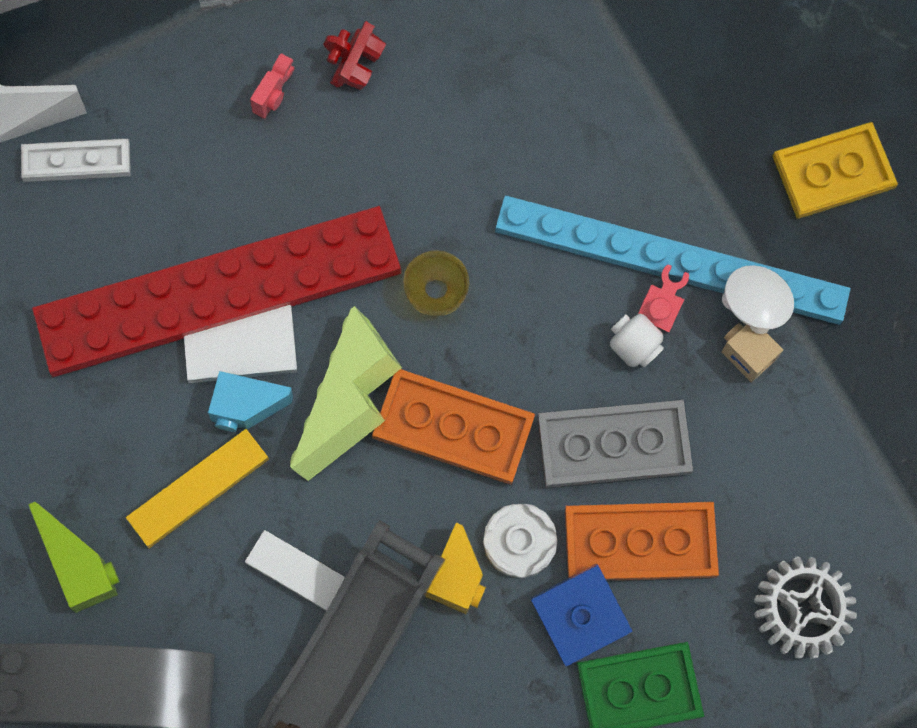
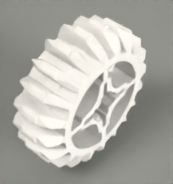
[754,557,857,659]

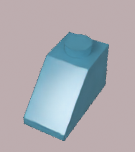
[208,371,293,432]

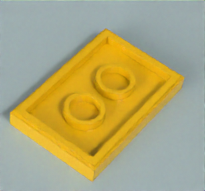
[772,122,898,219]

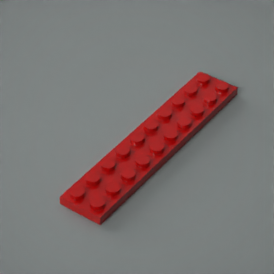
[32,206,401,378]

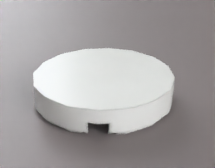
[483,504,557,578]

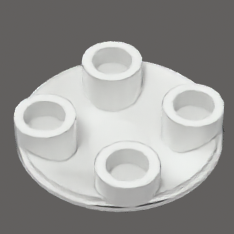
[722,265,794,334]

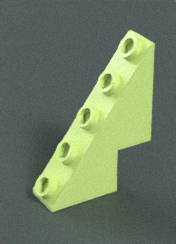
[290,306,402,481]

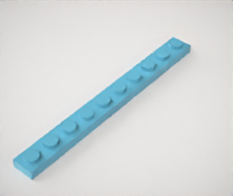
[495,195,851,325]

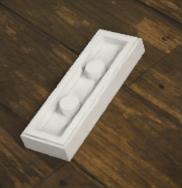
[21,139,131,182]
[245,530,345,611]

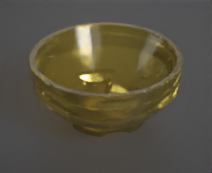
[403,250,470,316]

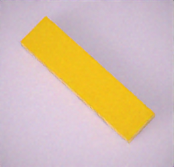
[126,429,269,548]

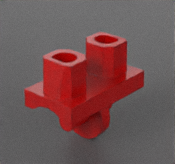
[323,21,386,90]

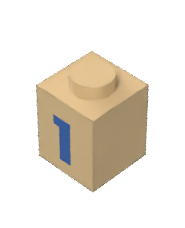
[722,323,783,383]

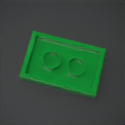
[576,642,704,728]

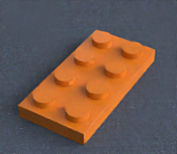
[372,369,535,485]
[565,502,719,581]

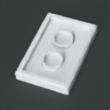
[184,305,298,383]

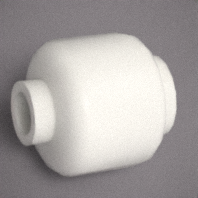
[610,314,664,368]

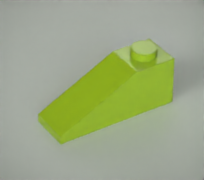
[28,502,120,613]

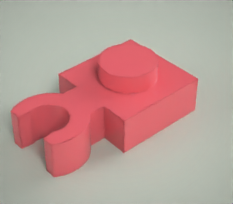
[250,53,295,119]
[638,264,689,332]

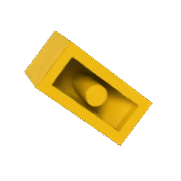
[426,523,486,614]

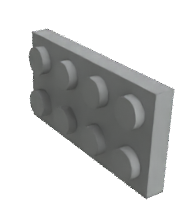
[537,400,693,488]

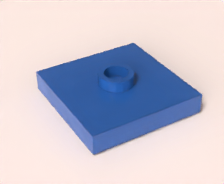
[530,563,633,666]

